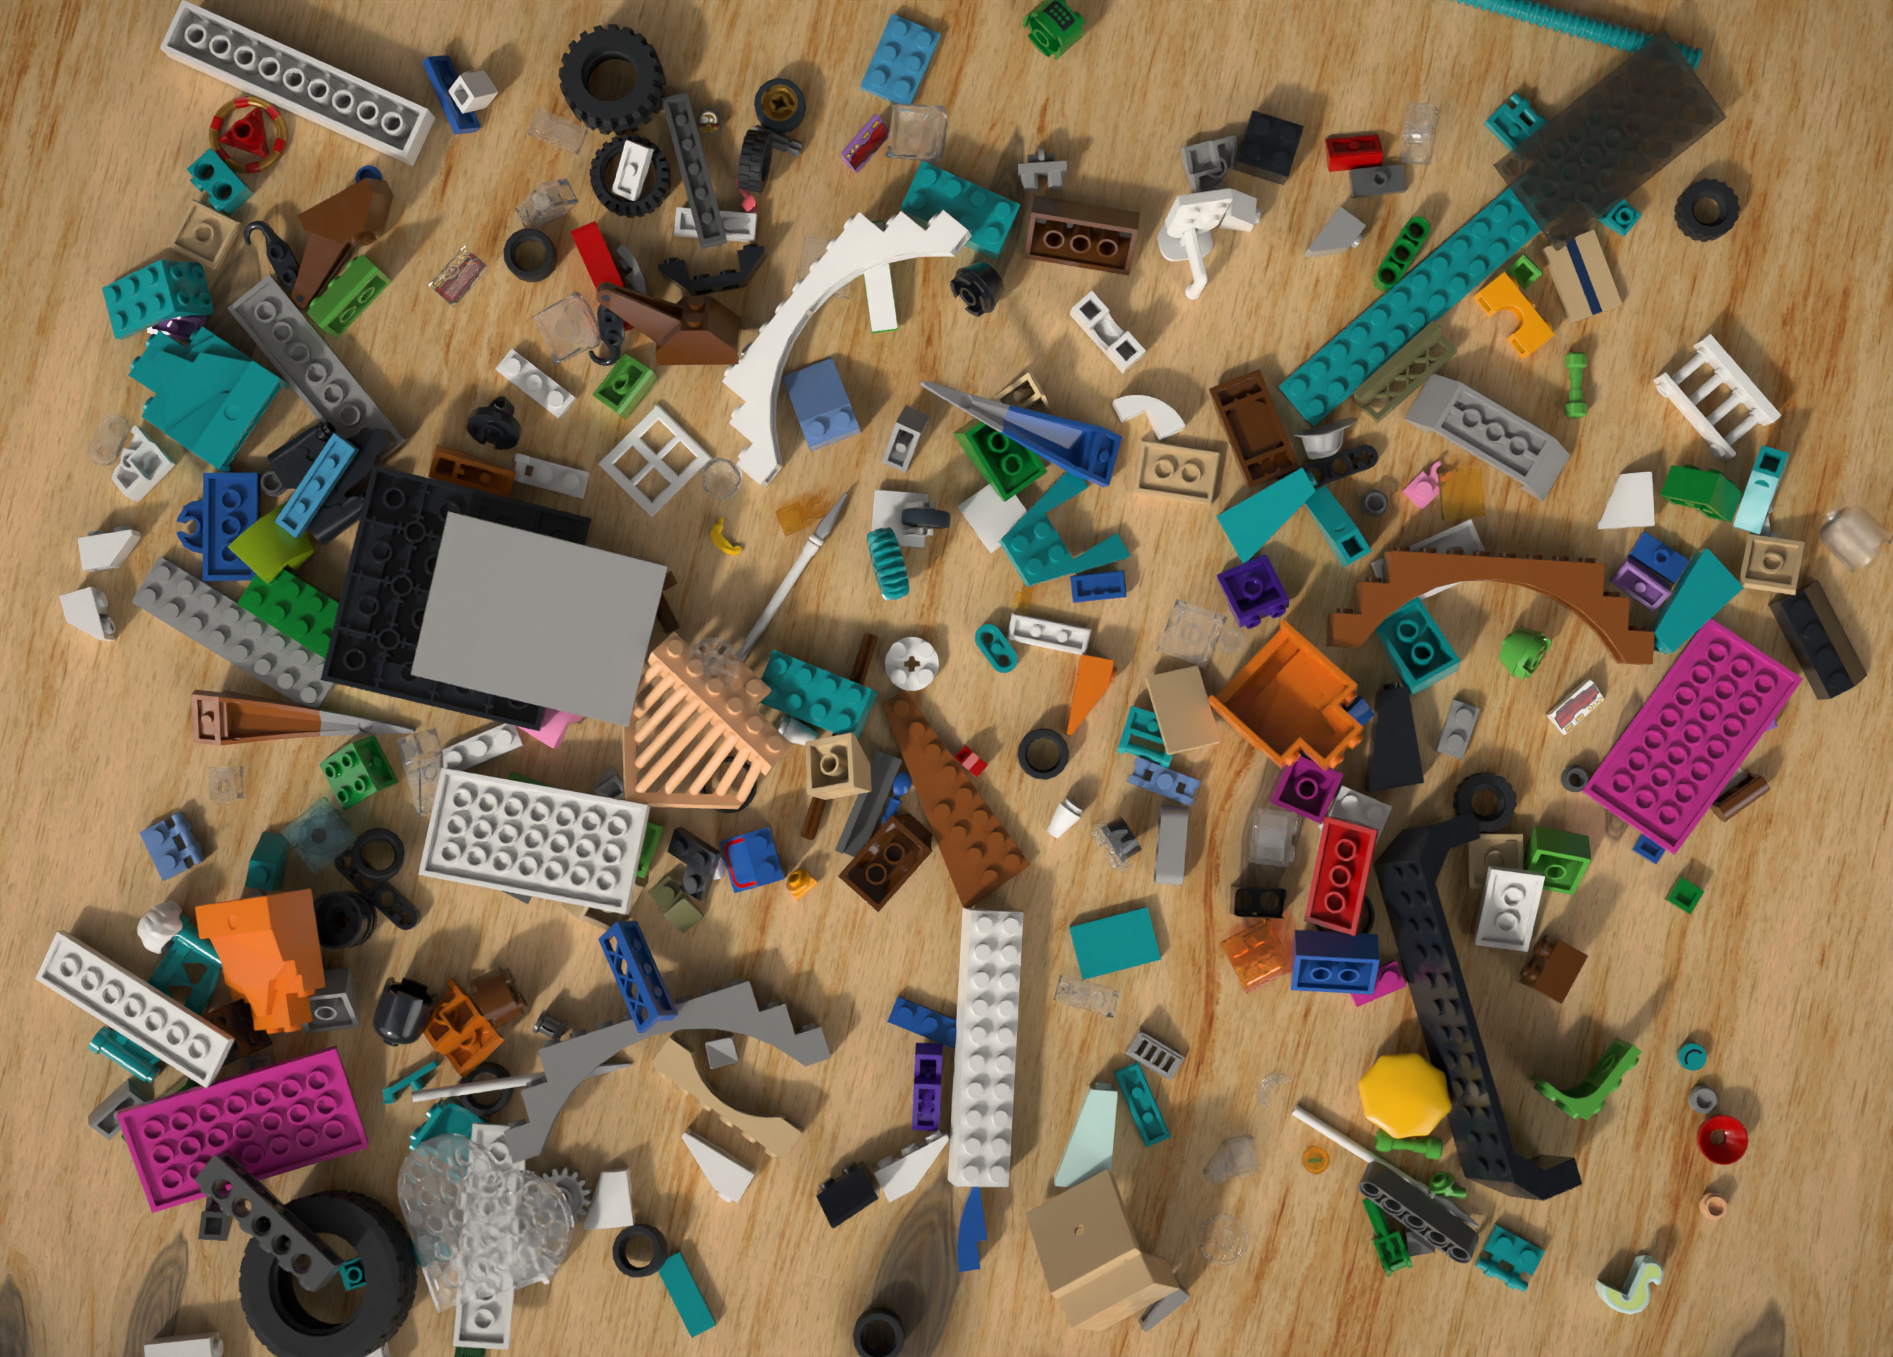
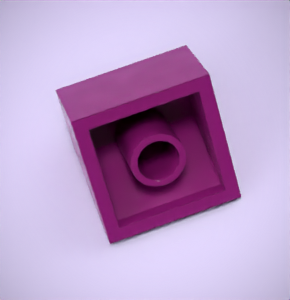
[1267,756,1344,824]

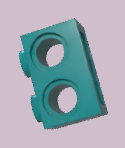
[186,148,254,215]

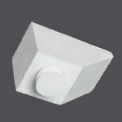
[1219,189,1260,232]

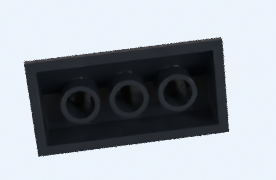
[1768,580,1867,700]

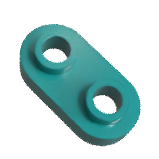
[975,624,1018,673]

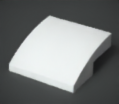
[957,484,1027,554]

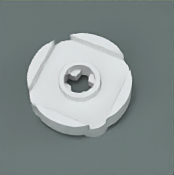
[885,637,939,691]

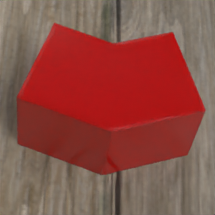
[954,745,988,778]

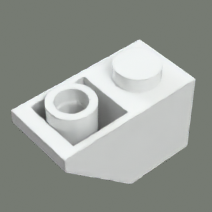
[78,526,142,572]
[59,587,115,642]

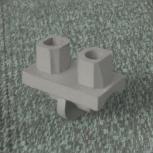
[1017,146,1067,192]

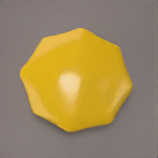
[1359,1053,1452,1139]

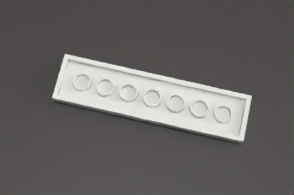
[35,930,235,1088]
[453,1122,526,1350]

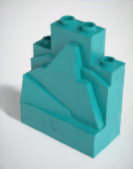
[128,326,290,473]

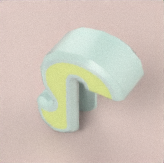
[1595,1254,1664,1314]

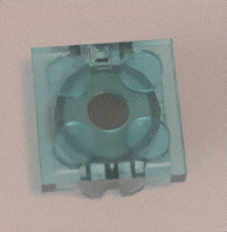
[280,797,358,874]

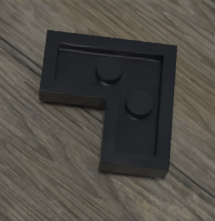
[667,827,722,901]

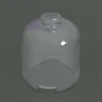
[1820,504,1893,573]

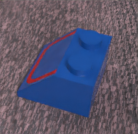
[719,826,786,893]

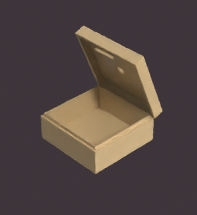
[1026,1169,1180,1331]

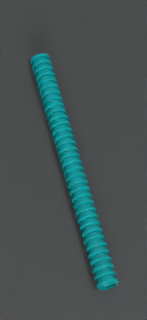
[1449,0,1703,72]

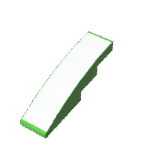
[864,220,898,334]

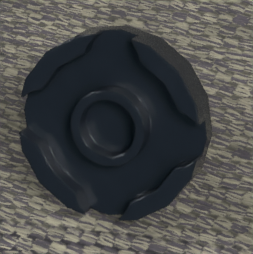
[467,396,522,450]

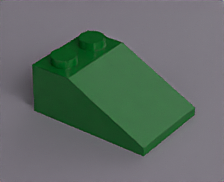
[953,418,1047,502]

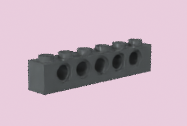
[194,1151,345,1292]

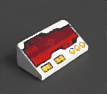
[1546,679,1604,735]

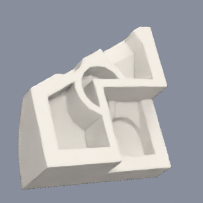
[111,425,176,502]
[1597,472,1655,530]
[584,1167,635,1230]

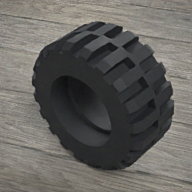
[559,24,666,136]

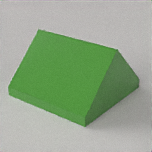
[593,353,658,420]

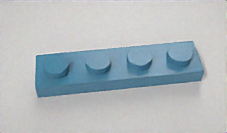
[275,433,359,538]

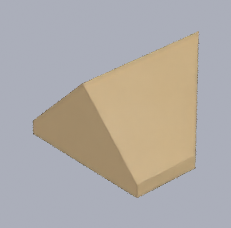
[994,371,1053,416]

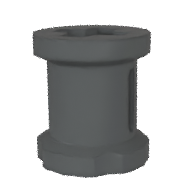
[533,1010,568,1039]

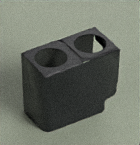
[1230,886,1287,919]

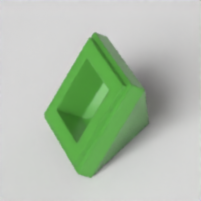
[1506,253,1543,290]

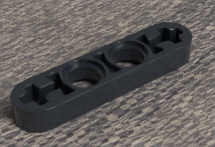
[1276,445,1378,488]
[335,850,421,930]

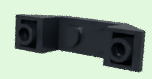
[657,243,767,296]

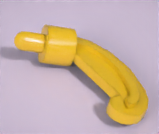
[710,517,742,555]

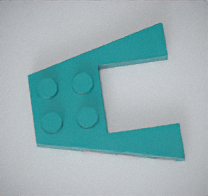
[998,472,1131,587]

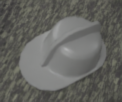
[1294,417,1358,459]

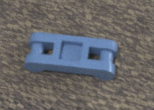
[1127,757,1202,807]

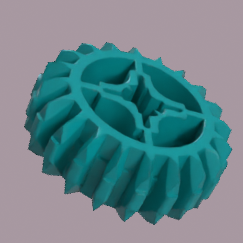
[867,527,910,601]

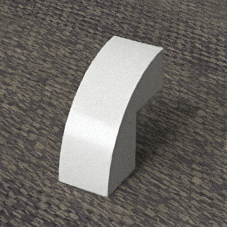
[1112,395,1186,441]

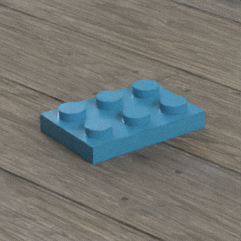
[860,14,941,110]

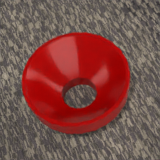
[1696,1114,1748,1165]

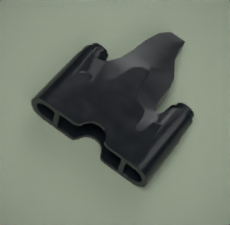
[267,421,396,545]

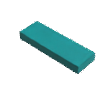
[1113,1061,1171,1148]
[658,1251,717,1338]

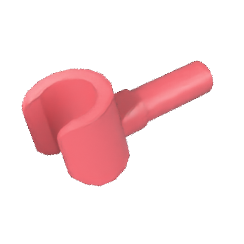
[734,178,758,213]

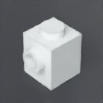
[448,70,498,114]

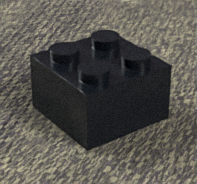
[1233,110,1304,185]

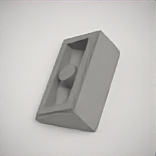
[88,1079,149,1140]

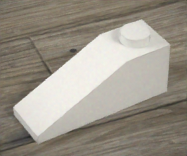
[682,1128,756,1203]

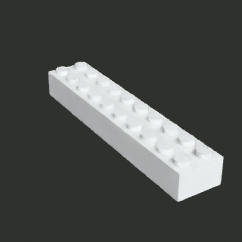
[160,0,435,166]
[948,908,1024,1187]

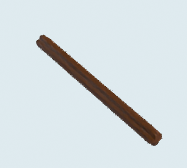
[801,633,878,840]

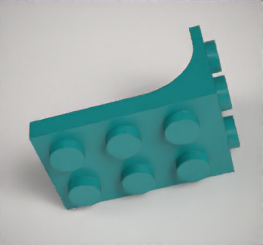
[102,259,214,340]
[409,1096,491,1177]

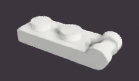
[514,453,590,499]

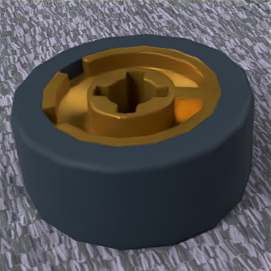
[754,78,806,134]

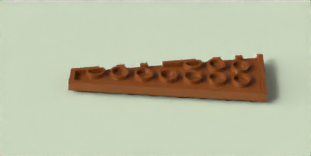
[882,690,1030,908]

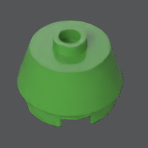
[1499,627,1552,681]

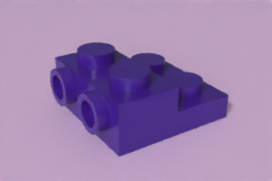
[1217,554,1289,629]

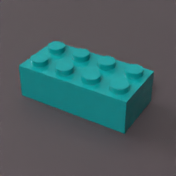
[900,161,1020,260]
[760,650,878,741]

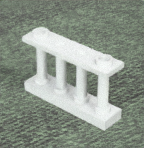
[1653,334,1782,461]

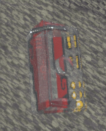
[429,246,488,307]

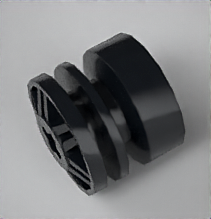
[313,891,378,950]

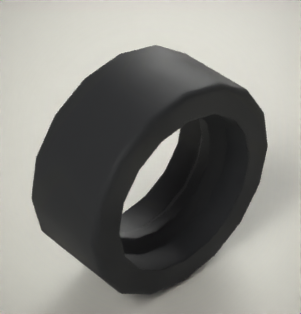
[503,228,557,282]
[1017,728,1069,780]
[351,828,405,882]
[459,1062,513,1116]
[612,1224,668,1278]
[853,1307,905,1357]

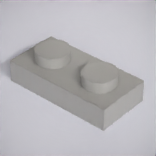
[1435,700,1480,760]

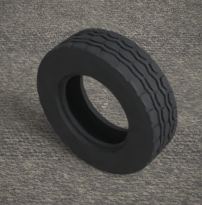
[239,1190,418,1357]

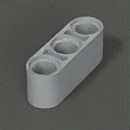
[1154,805,1188,886]

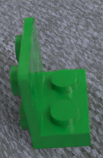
[320,735,399,811]

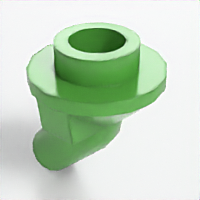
[1429,1172,1467,1199]

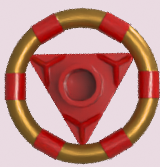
[209,96,287,174]

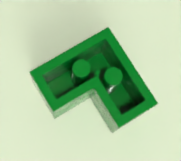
[1660,464,1743,523]

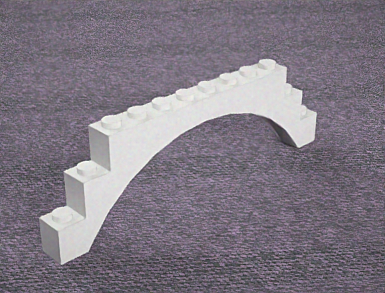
[722,210,972,487]

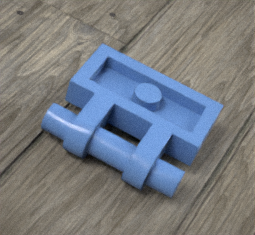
[139,812,205,881]

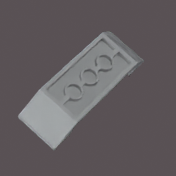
[1403,374,1570,502]

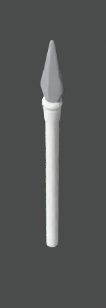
[736,492,848,662]
[412,1063,632,1102]
[1291,1105,1479,1227]

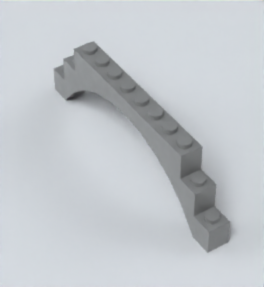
[503,977,831,1164]

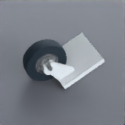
[871,490,951,548]

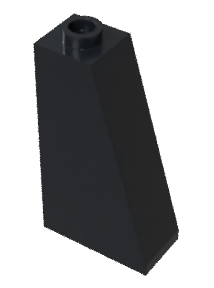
[1365,682,1424,792]

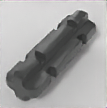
[753,125,803,157]

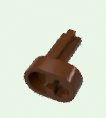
[656,571,680,634]

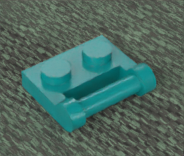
[1116,706,1173,768]

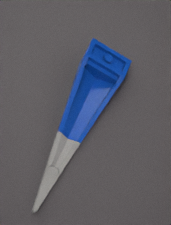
[920,381,1122,487]

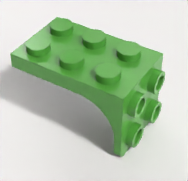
[1531,1038,1641,1121]

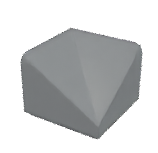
[705,1035,739,1069]

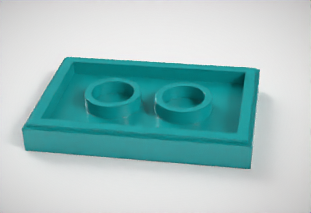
[1069,907,1161,980]

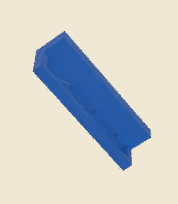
[598,921,678,1033]

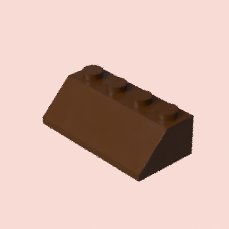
[1024,195,1140,276]

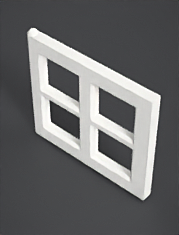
[599,404,712,517]

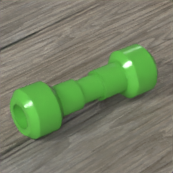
[1565,352,1587,418]
[1375,1129,1443,1159]

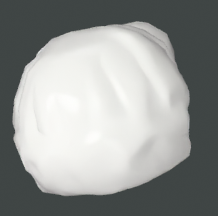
[137,901,183,954]

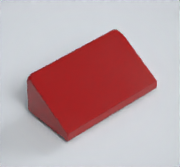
[1325,134,1383,172]

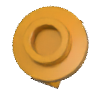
[786,869,818,901]

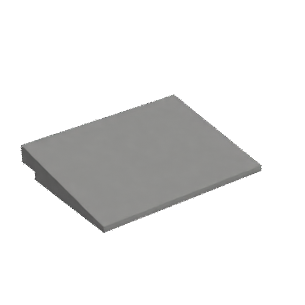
[411,512,668,727]

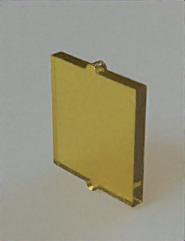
[1438,468,1485,521]

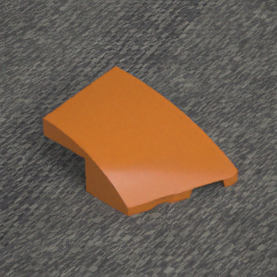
[423,978,505,1078]

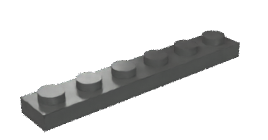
[661,92,727,249]

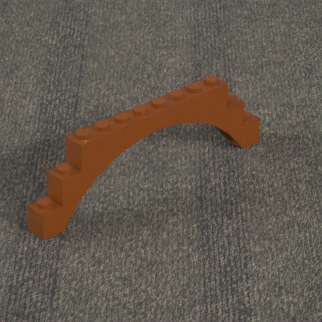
[1326,546,1654,665]

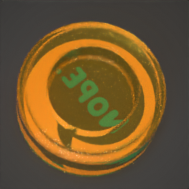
[1301,1145,1330,1174]

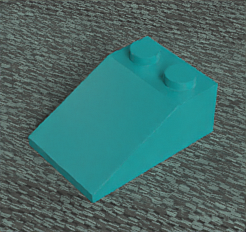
[1374,597,1461,697]

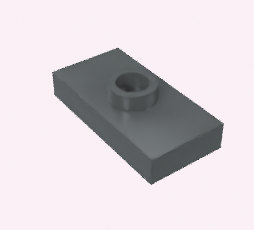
[1349,164,1407,198]

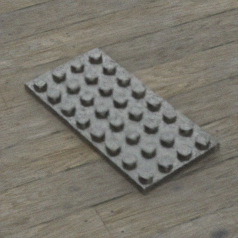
[1493,30,1727,251]

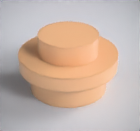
[1699,1192,1728,1220]

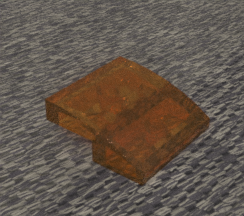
[1220,918,1292,994]

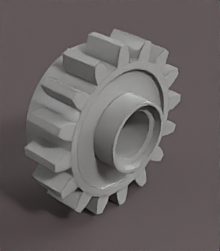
[531,1166,592,1228]

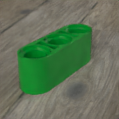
[1372,216,1430,291]

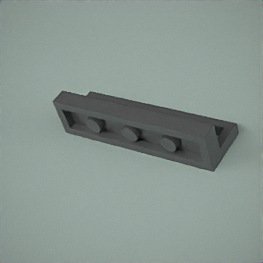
[835,750,902,857]

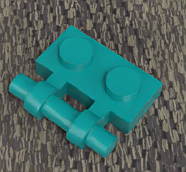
[1484,92,1553,162]
[1475,1223,1545,1292]

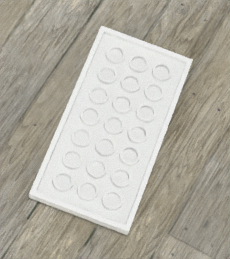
[418,768,650,914]

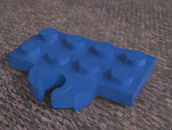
[176,473,260,581]

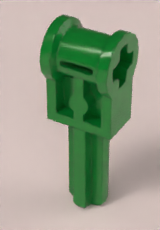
[1362,1197,1413,1277]

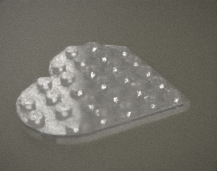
[397,1134,574,1313]

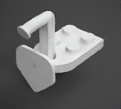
[1157,188,1233,300]

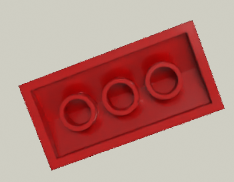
[1304,816,1379,936]

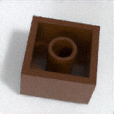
[1519,935,1588,1004]

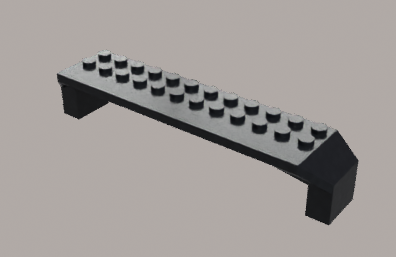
[1373,812,1582,1201]

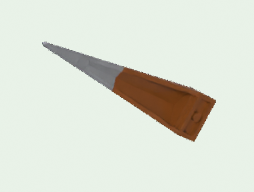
[191,690,416,746]

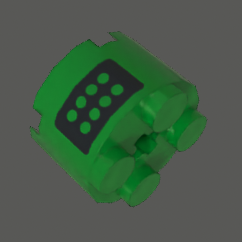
[1022,0,1085,60]

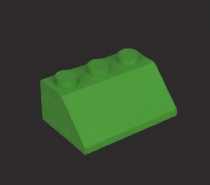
[307,254,392,339]

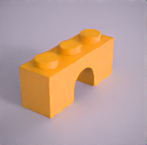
[1473,272,1555,359]

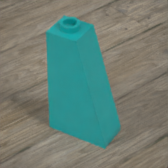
[1216,468,1318,563]
[1648,548,1744,654]

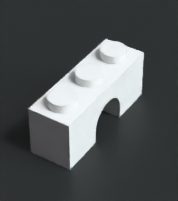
[1070,291,1146,374]

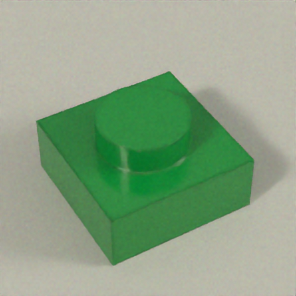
[1664,877,1705,915]

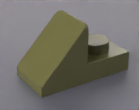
[648,875,704,933]

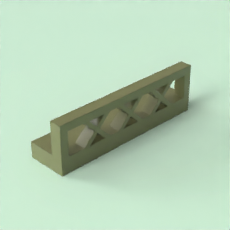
[1353,321,1457,423]

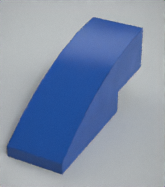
[957,1187,987,1272]

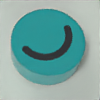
[1677,1042,1707,1071]

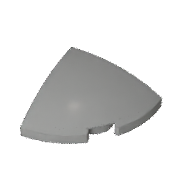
[1179,135,1237,194]

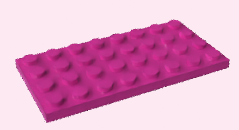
[1581,619,1803,855]
[116,1045,370,1213]

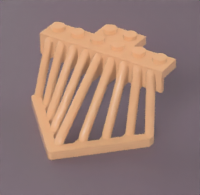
[622,632,793,809]

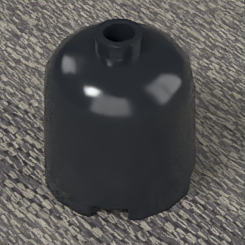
[373,977,439,1047]

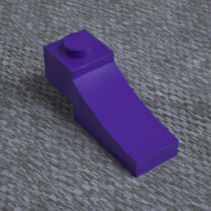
[912,1043,943,1131]

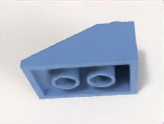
[782,358,861,452]

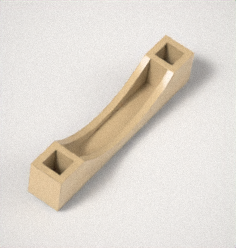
[650,1034,804,1160]

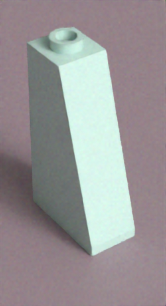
[1054,1082,1118,1187]

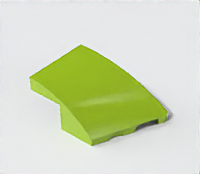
[228,501,315,584]

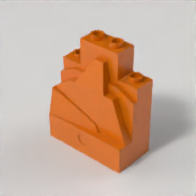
[1208,619,1364,772]
[195,888,326,1034]

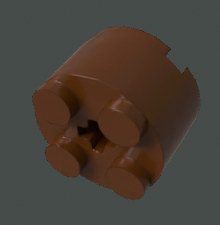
[469,966,528,1030]

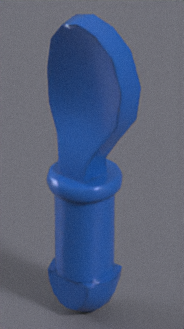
[882,772,912,824]

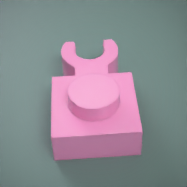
[1402,461,1451,510]

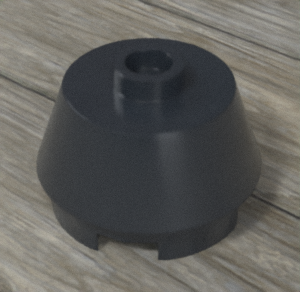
[950,262,1004,317]

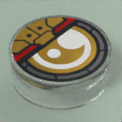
[695,107,723,136]

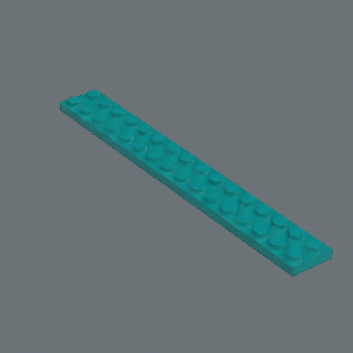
[1277,108,1636,428]

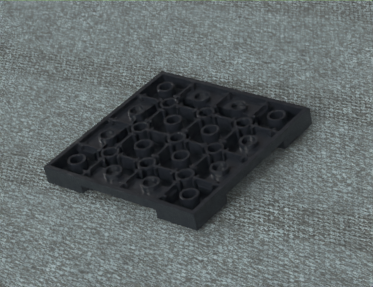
[320,464,592,731]

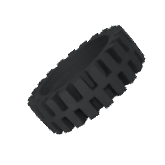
[589,134,671,218]

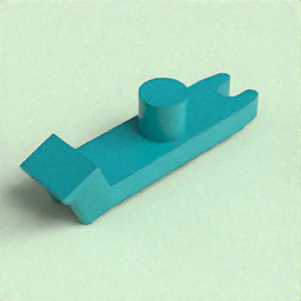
[382,1059,441,1105]

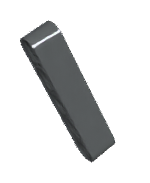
[1358,1162,1479,1264]

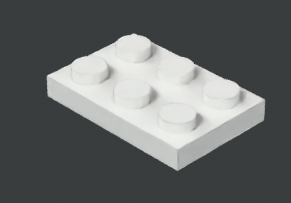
[1472,865,1545,952]

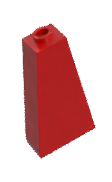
[570,221,635,332]

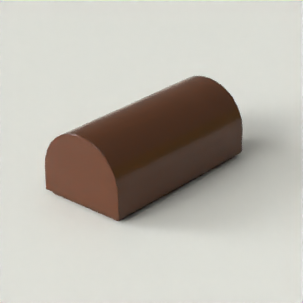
[1710,773,1770,822]

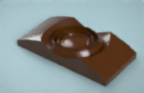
[1209,369,1300,489]

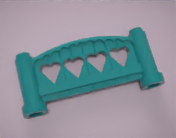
[88,913,223,1083]

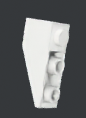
[874,1130,949,1203]

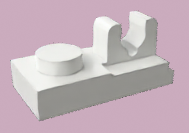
[612,140,654,201]

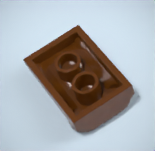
[838,813,932,912]

